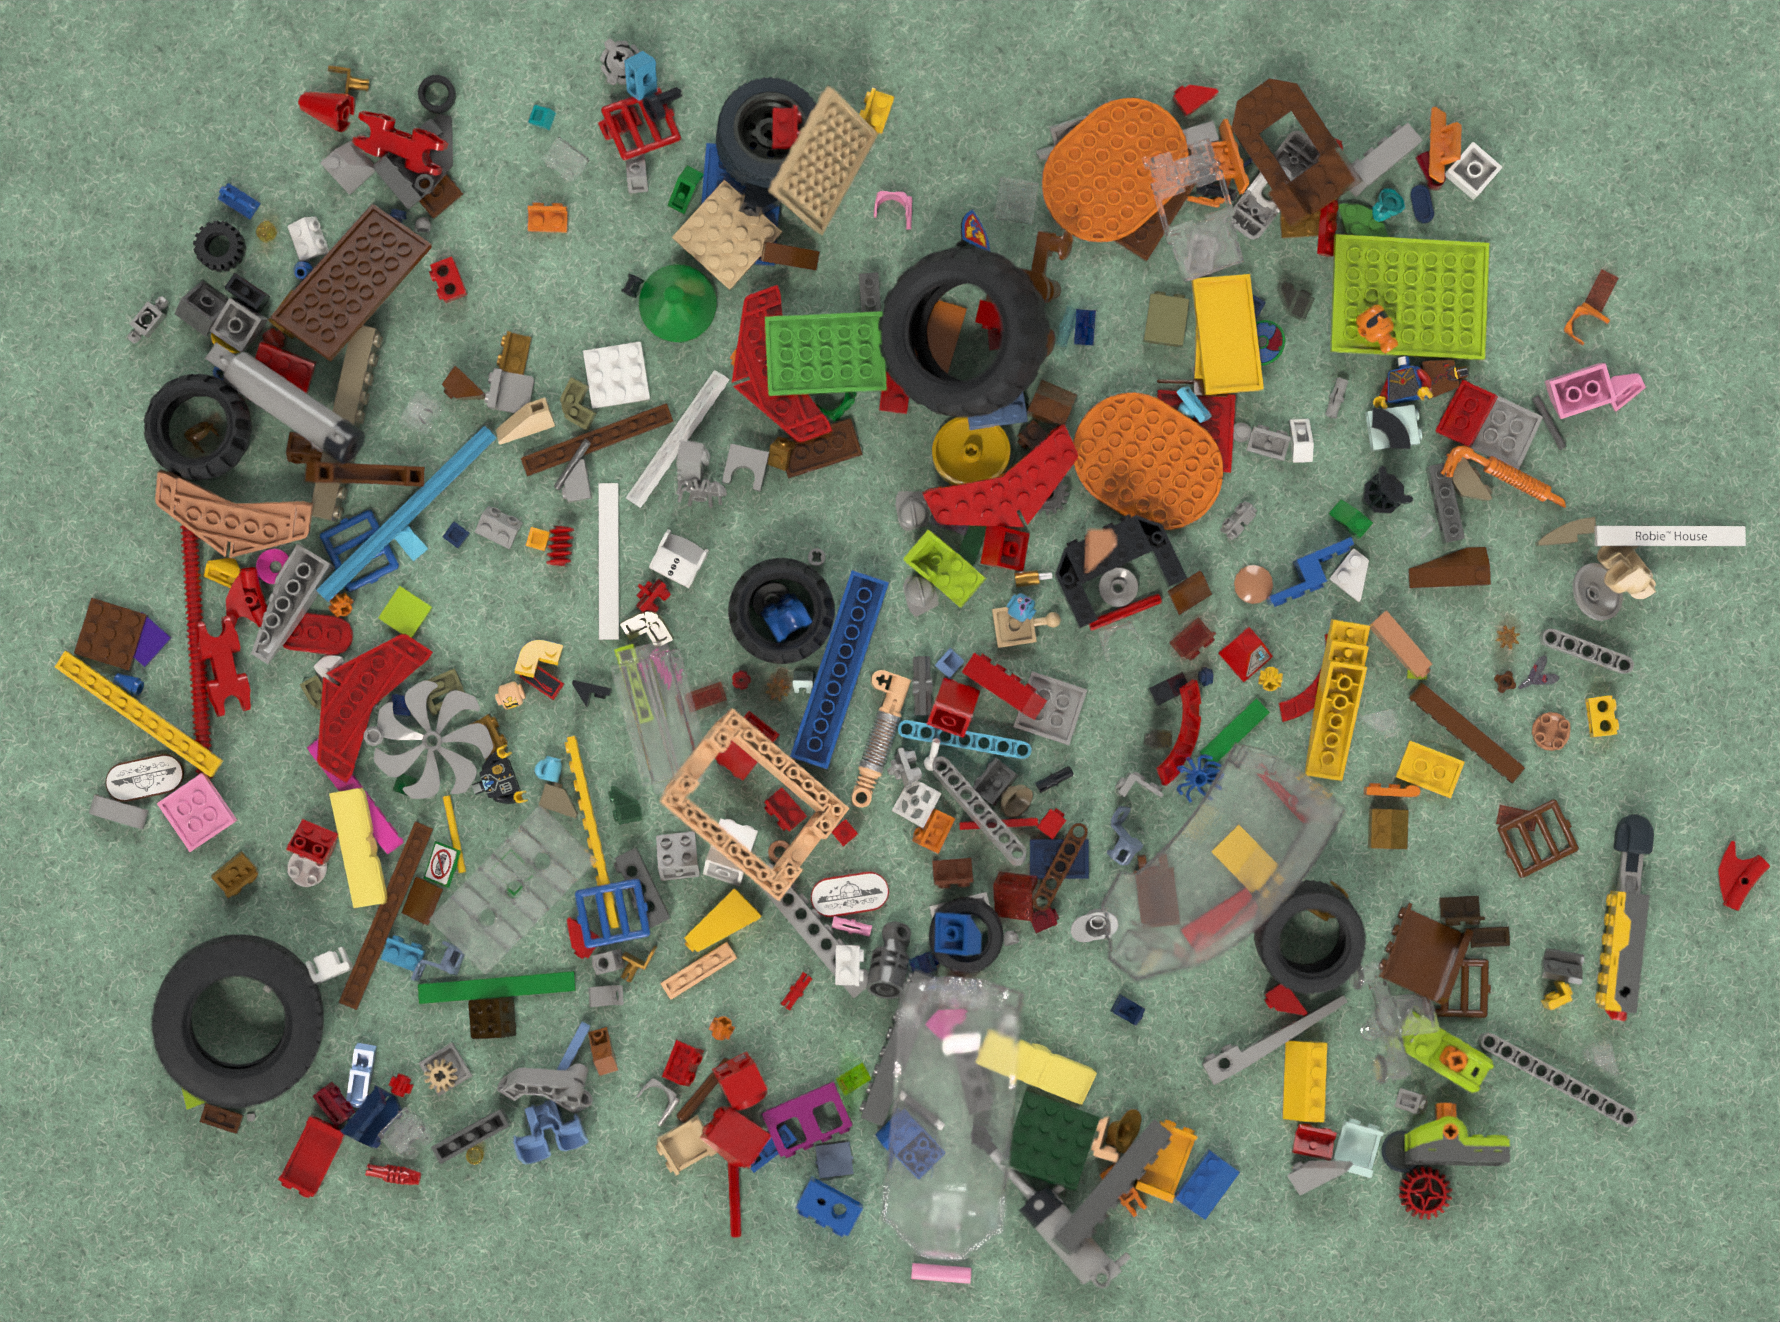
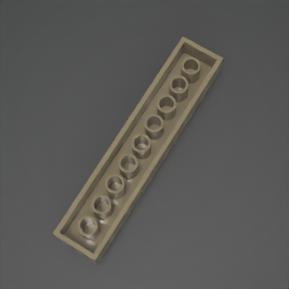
[311,326,383,522]

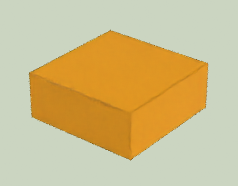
[526,527,550,551]

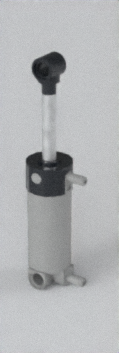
[970,1126,1131,1288]

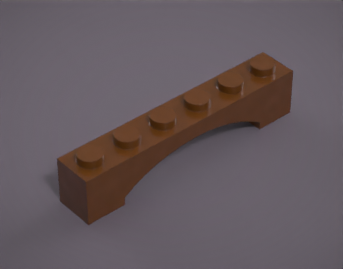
[305,461,425,487]

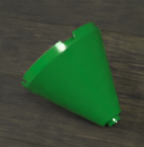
[639,264,717,343]

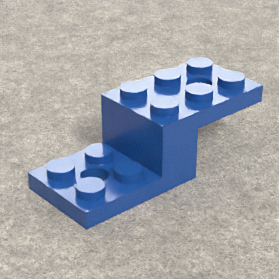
[1266,537,1354,607]

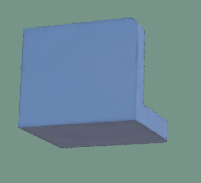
[935,648,964,678]

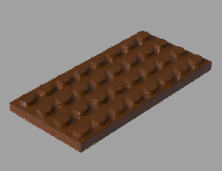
[271,203,432,361]

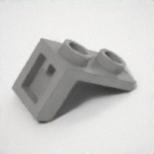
[626,148,648,193]

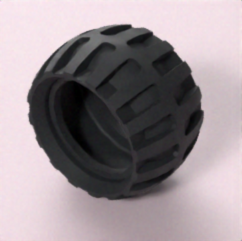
[144,374,252,480]
[728,558,835,664]

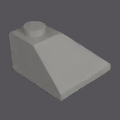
[321,140,376,195]

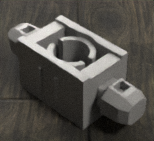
[127,296,169,344]

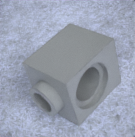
[592,948,625,975]

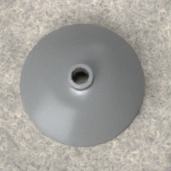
[1573,563,1623,621]

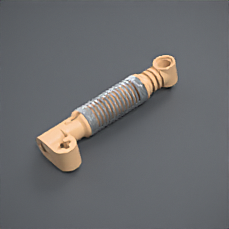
[851,670,911,808]

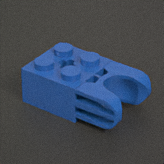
[760,593,813,642]

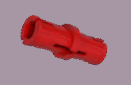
[780,972,813,1011]

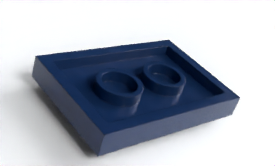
[1030,839,1089,879]

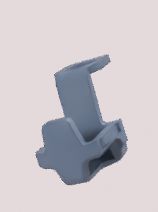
[1106,806,1144,865]
[411,941,465,982]

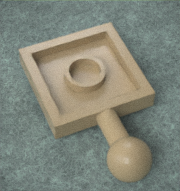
[992,607,1061,648]

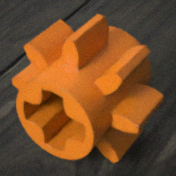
[328,592,354,617]
[709,1016,735,1040]

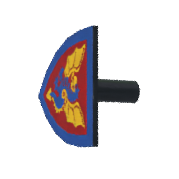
[956,210,990,251]

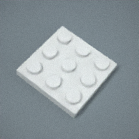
[583,342,650,409]

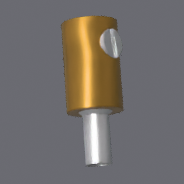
[1014,570,1052,588]

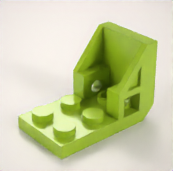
[903,530,987,608]

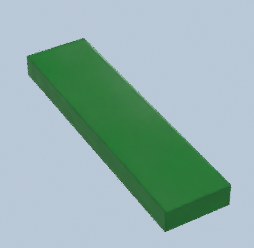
[1200,698,1270,766]

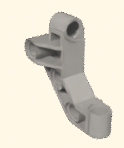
[497,1064,593,1113]

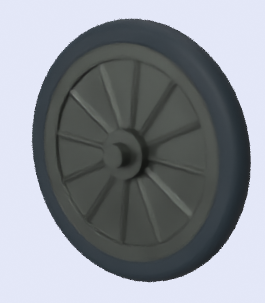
[1382,1131,1418,1172]

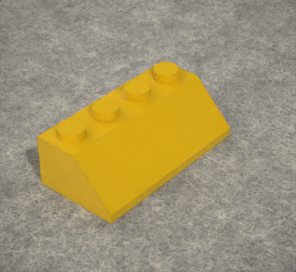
[1283,1040,1327,1122]

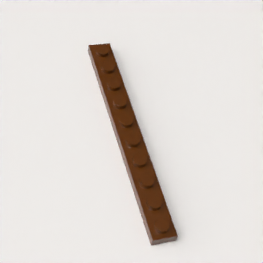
[338,821,434,1010]

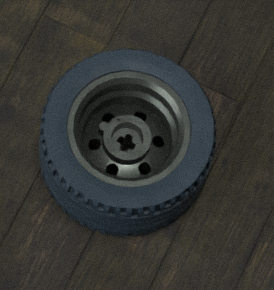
[716,77,817,189]

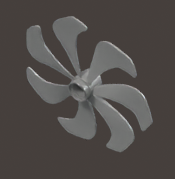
[374,680,493,799]

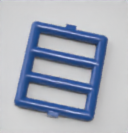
[320,510,399,592]
[575,879,650,948]

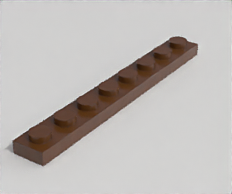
[520,403,674,477]

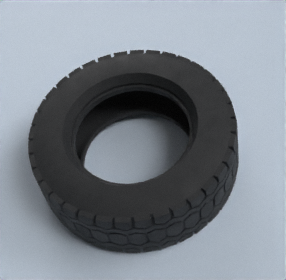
[151,934,324,1108]

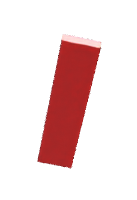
[959,817,1038,830]

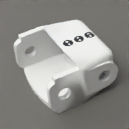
[649,529,709,588]

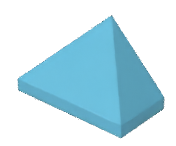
[394,525,428,561]

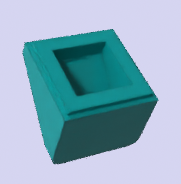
[528,105,556,130]

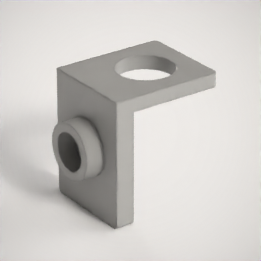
[588,985,624,1007]

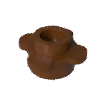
[1494,671,1516,693]

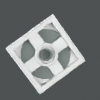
[892,781,942,828]

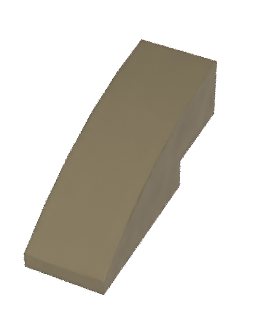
[1535,517,1596,546]

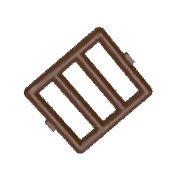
[1497,799,1579,878]
[1421,958,1491,1018]

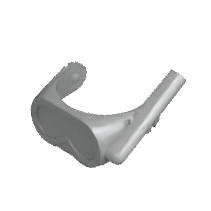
[636,1078,679,1126]

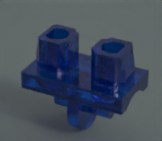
[1074,309,1096,346]

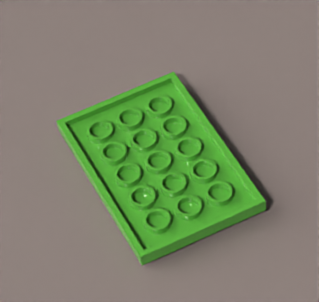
[765,311,887,396]

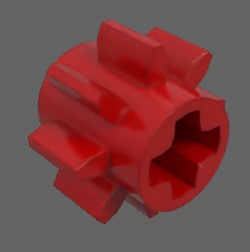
[388,1073,414,1097]

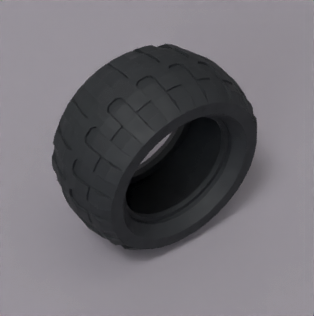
[878,247,1050,417]

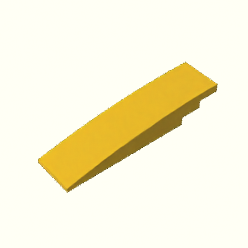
[1305,619,1370,781]

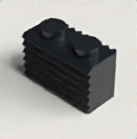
[225,273,270,312]

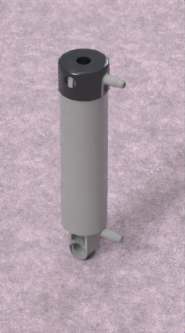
[205,343,365,464]

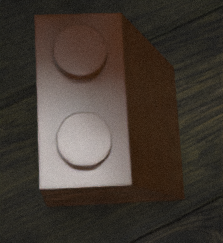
[1027,379,1077,428]

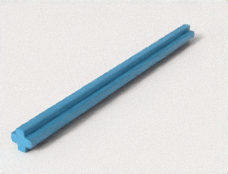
[316,426,496,602]

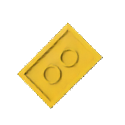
[1395,741,1465,798]

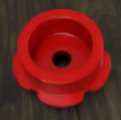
[732,670,751,690]

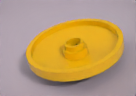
[932,417,1010,485]

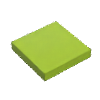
[378,586,433,638]

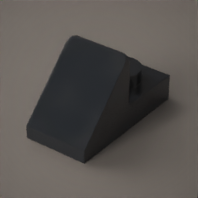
[572,680,612,707]

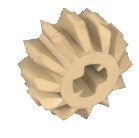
[424,1059,458,1092]

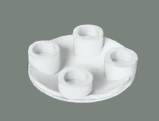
[288,853,327,887]

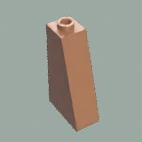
[1369,610,1432,678]

